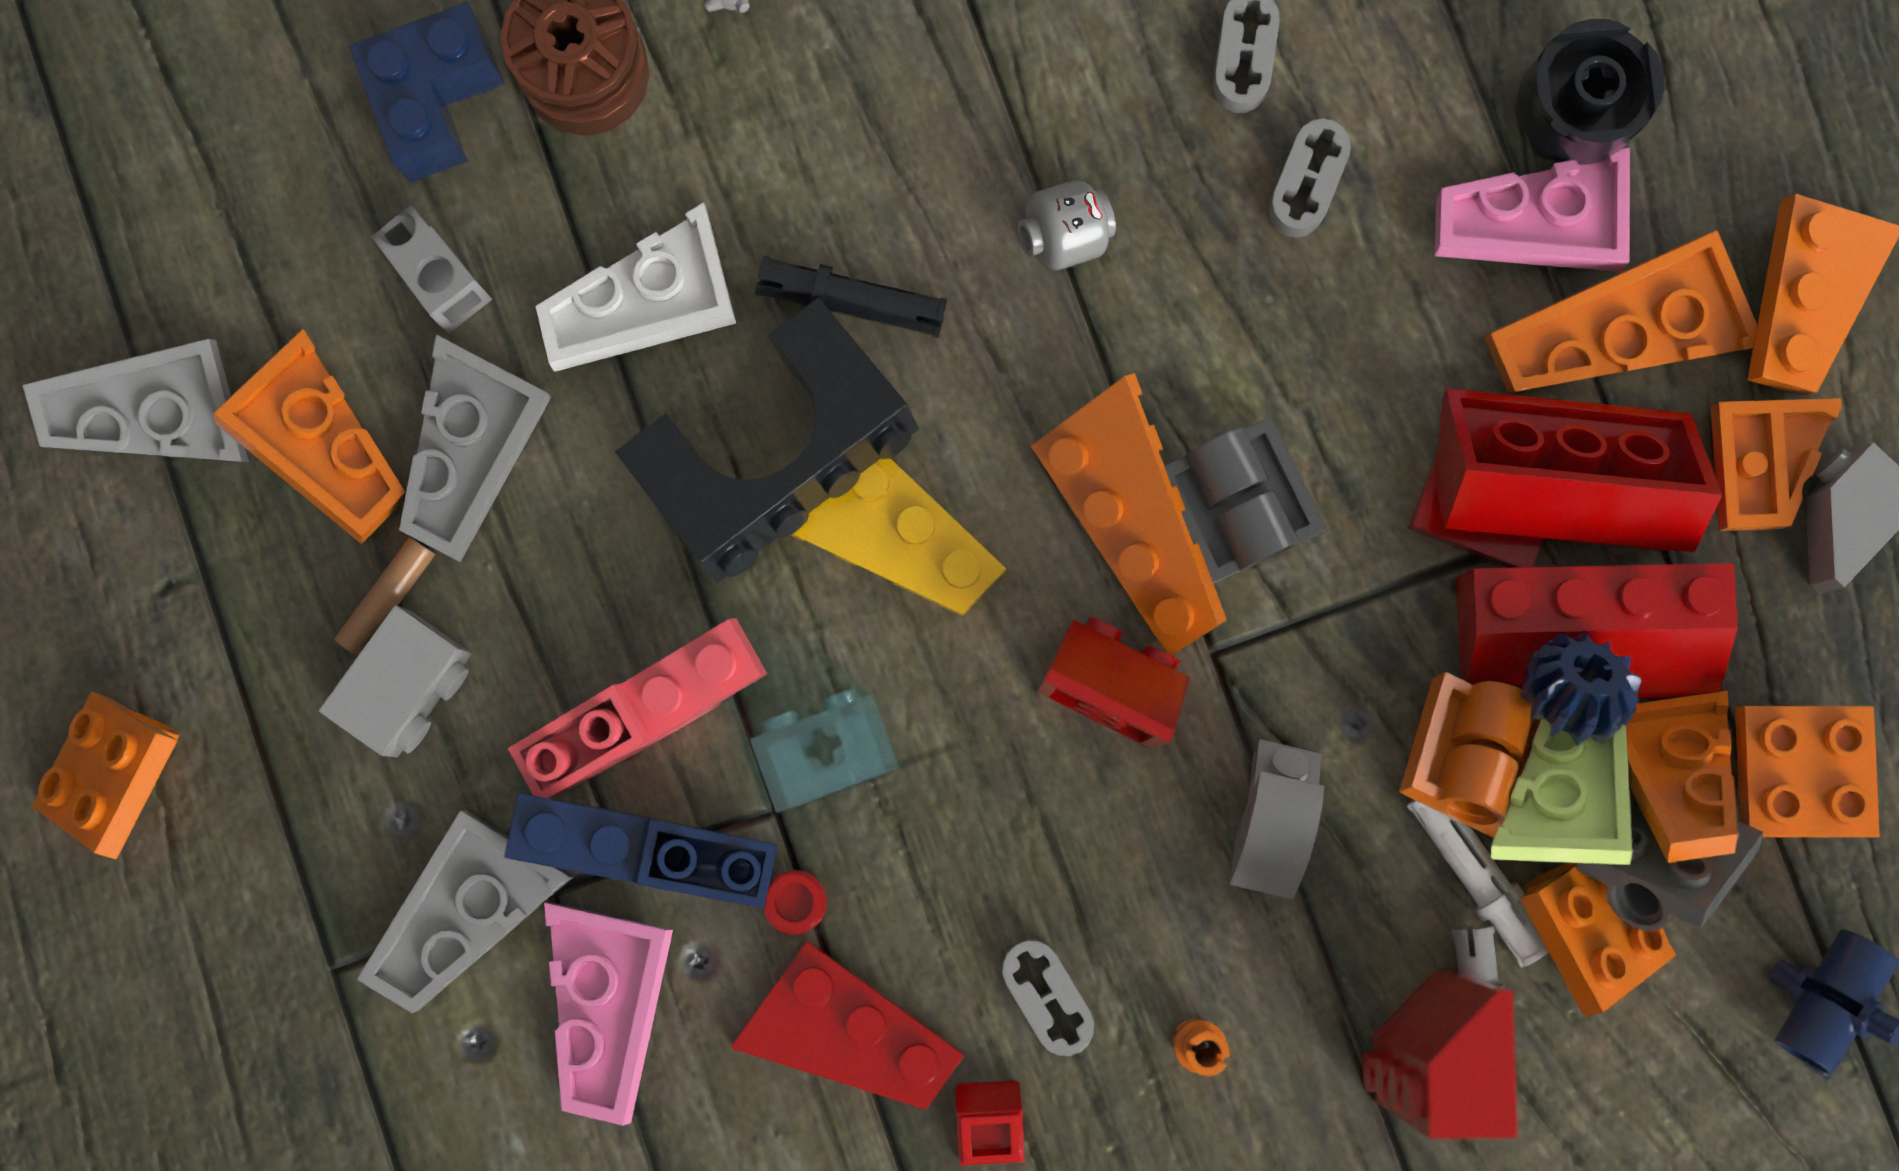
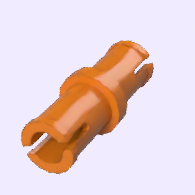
[1172,1019,1230,1076]

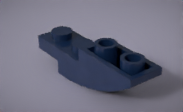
[503,792,777,908]

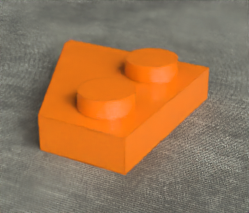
[1710,398,1842,531]

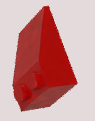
[1037,616,1190,749]

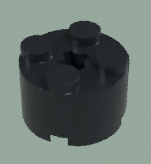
[1517,19,1665,165]

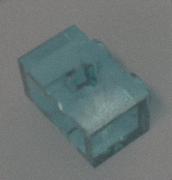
[750,688,901,813]

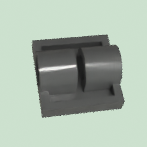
[1164,416,1327,584]
[1577,790,1763,931]

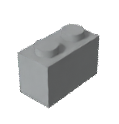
[319,605,472,758]

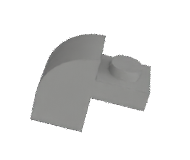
[1230,739,1325,900]

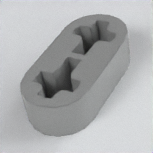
[1212,0,1280,113]
[1268,118,1351,238]
[1002,939,1094,1056]

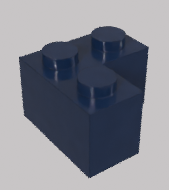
[349,1,505,183]

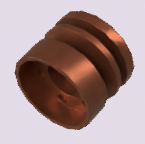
[500,0,650,136]

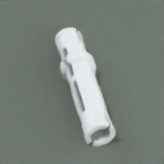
[1406,800,1549,968]

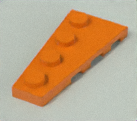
[1031,373,1227,656]

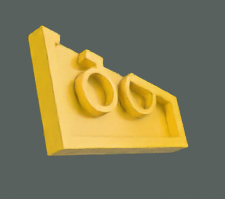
[791,458,1006,616]

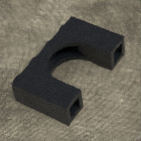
[615,297,919,584]

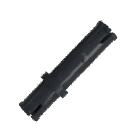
[755,255,948,338]

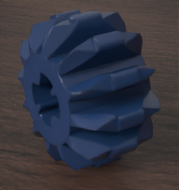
[1520,631,1642,746]

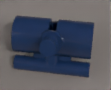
[1770,929,1899,1080]

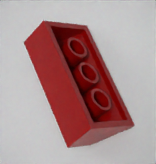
[1435,388,1722,553]
[1456,563,1738,699]
[1363,970,1518,1139]

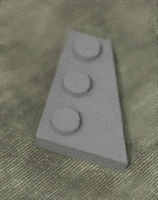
[23,339,249,462]
[357,811,575,1013]

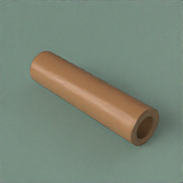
[334,536,436,656]

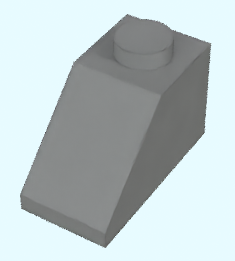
[1805,442,1899,594]

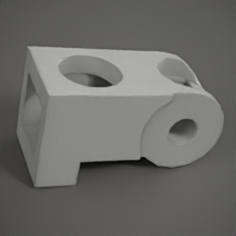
[371,205,492,334]

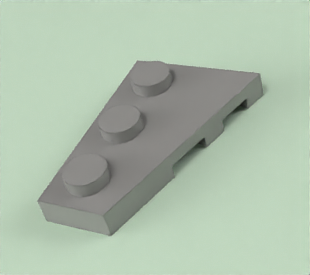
[399,335,551,562]

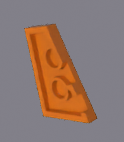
[1747,194,1899,396]

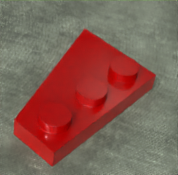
[731,940,964,1110]

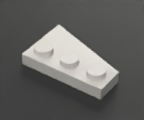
[536,202,736,372]

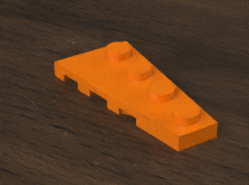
[1483,230,1757,393]

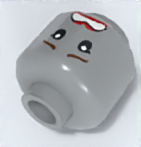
[1017,180,1116,271]

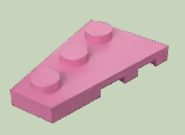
[1434,147,1630,272]
[544,903,673,1126]

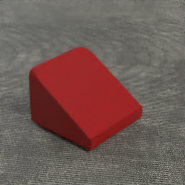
[956,1080,1025,1166]

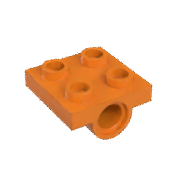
[1399,672,1541,838]
[31,691,180,859]
[1735,706,1880,837]
[1519,862,1677,1017]

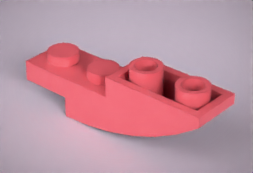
[508,618,767,799]

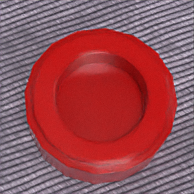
[763,870,827,935]

